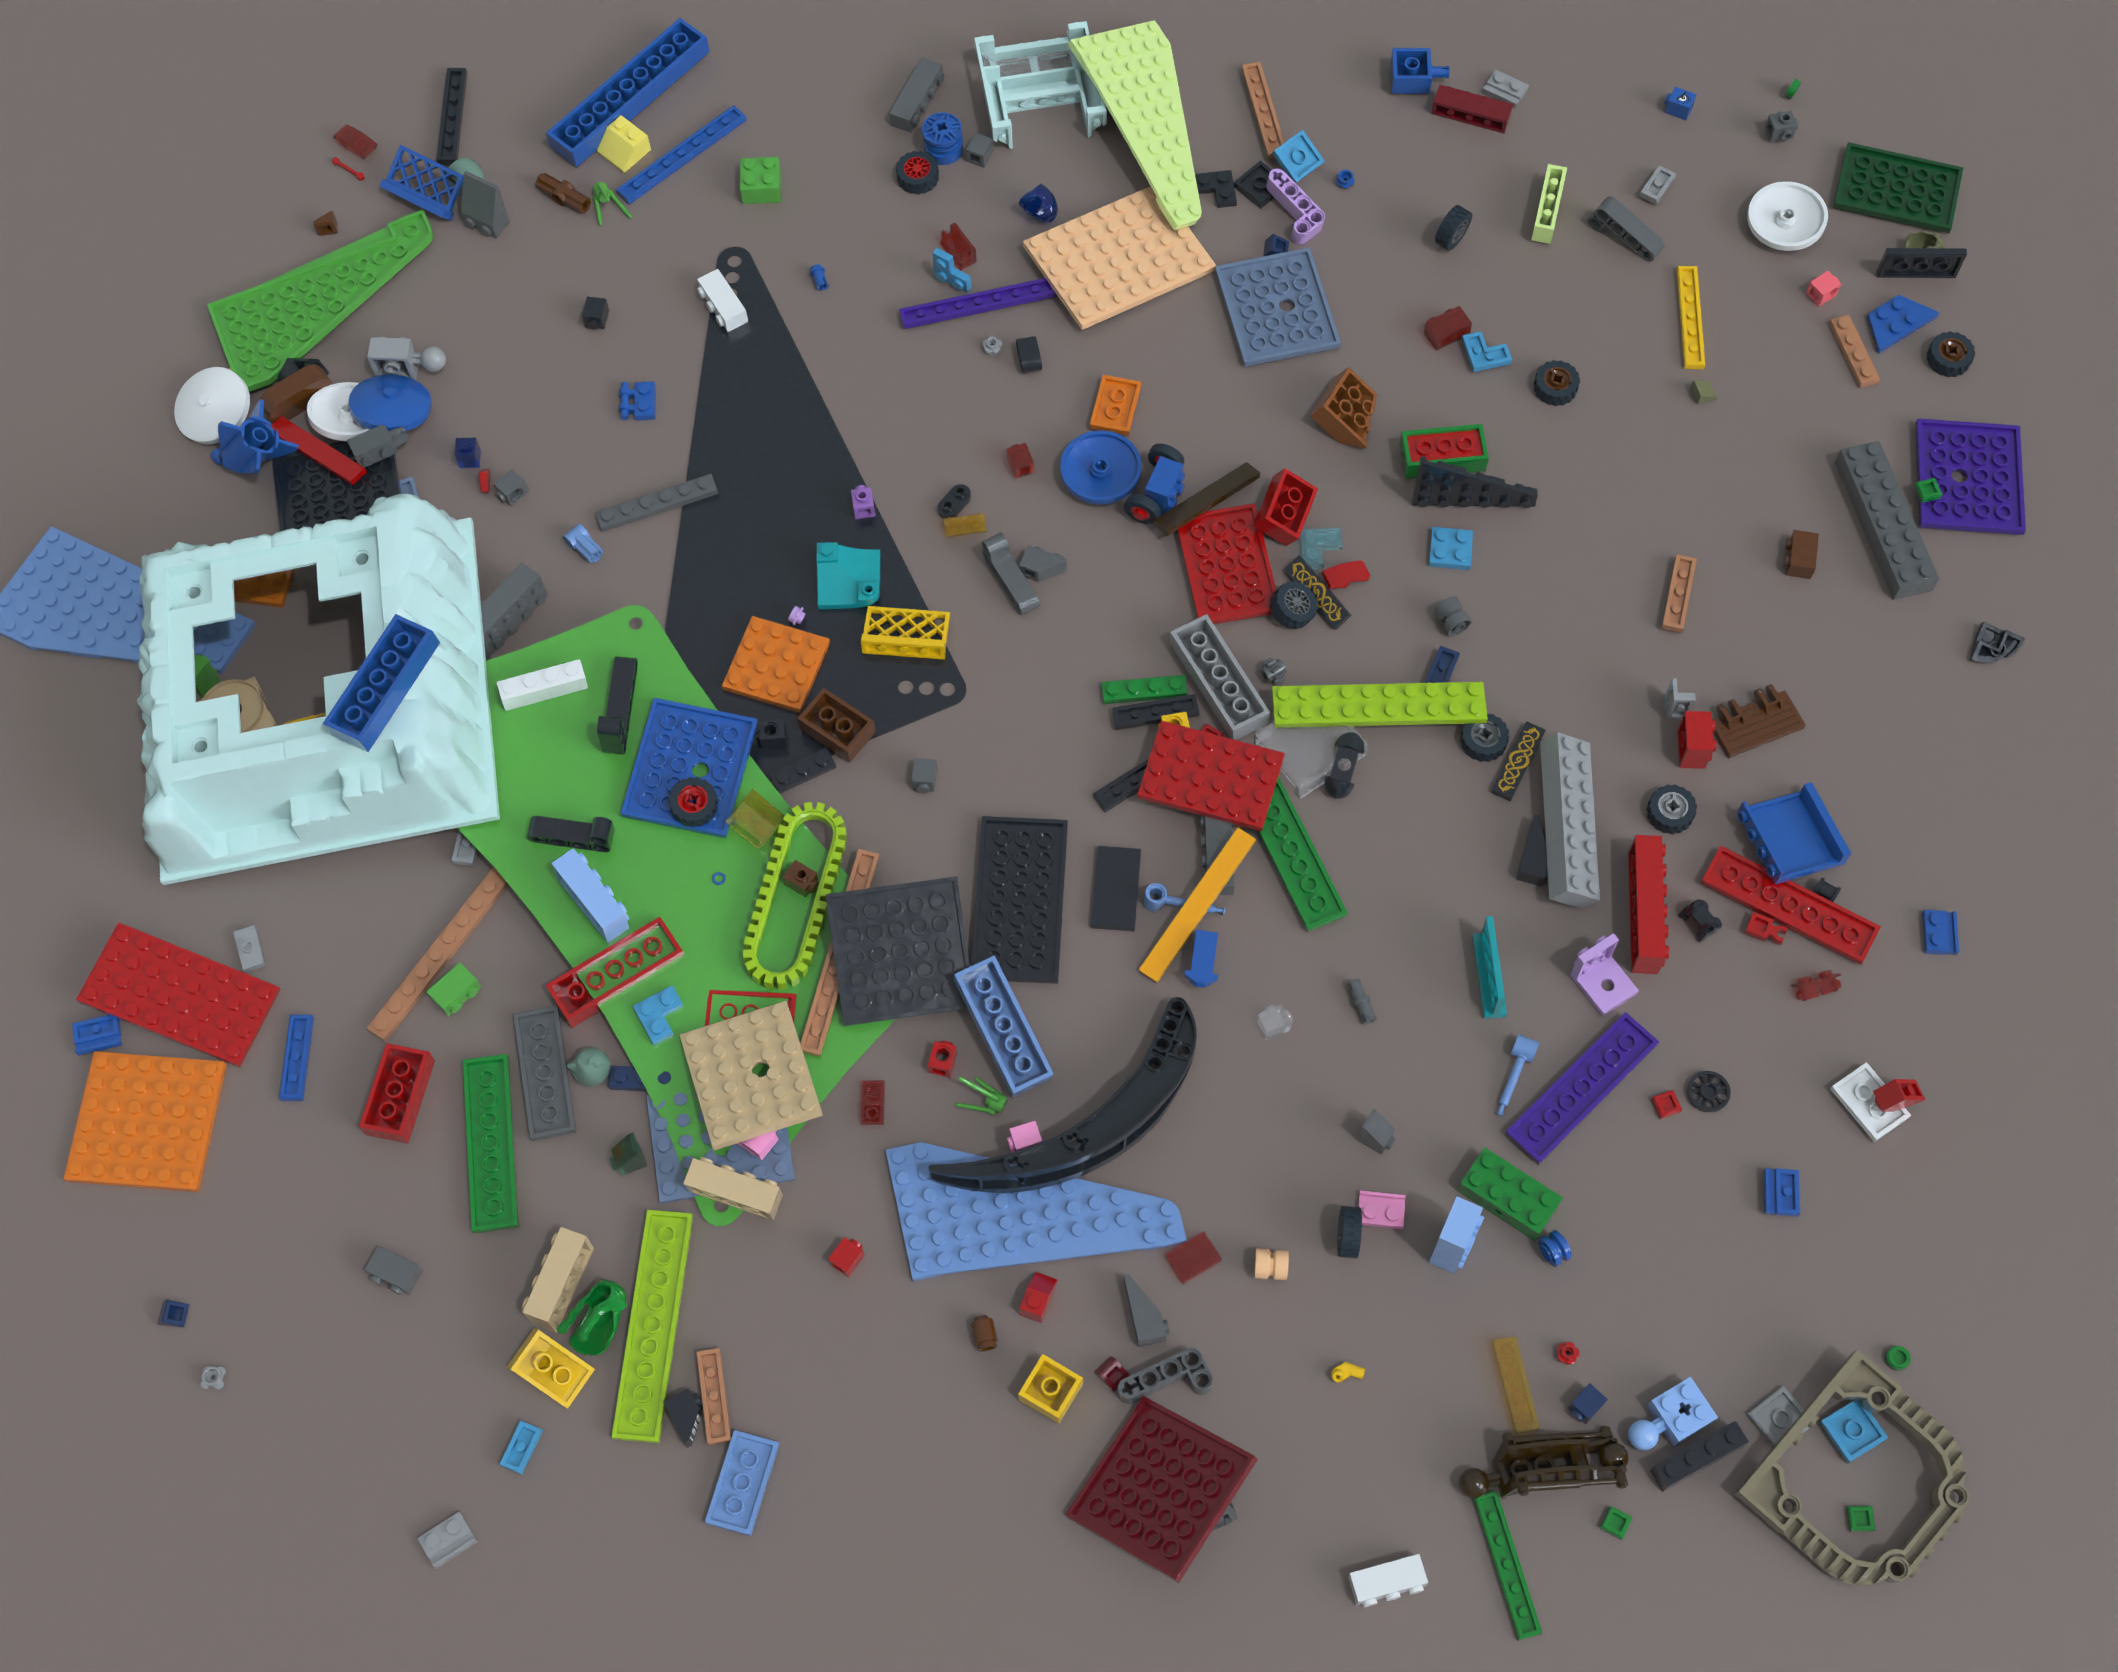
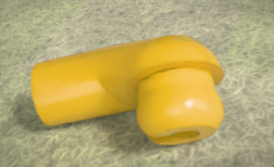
[1331,1362,1365,1383]

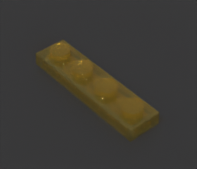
[1492,1336,1540,1434]

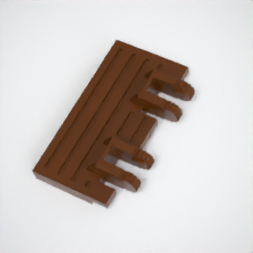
[1712,684,1806,759]

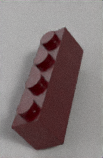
[1431,84,1513,134]

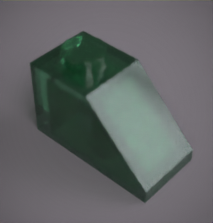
[610,1132,647,1176]

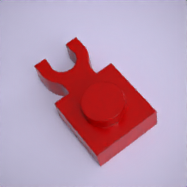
[1745,912,1788,945]

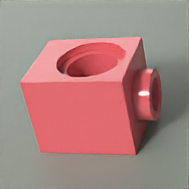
[1806,271,1841,307]

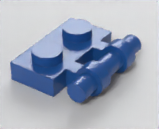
[619,381,656,420]

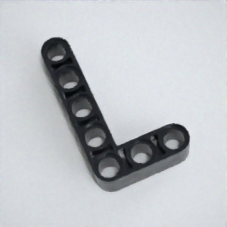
[597,656,638,754]

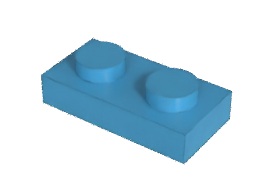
[499,1420,543,1475]

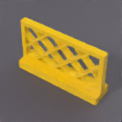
[861,606,950,660]

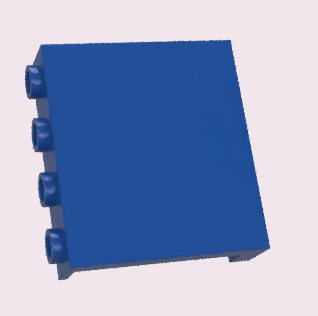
[1737,782,1851,884]

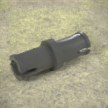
[1347,978,1377,1025]

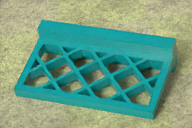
[1472,916,1507,1019]

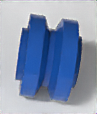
[1538,1230,1572,1267]

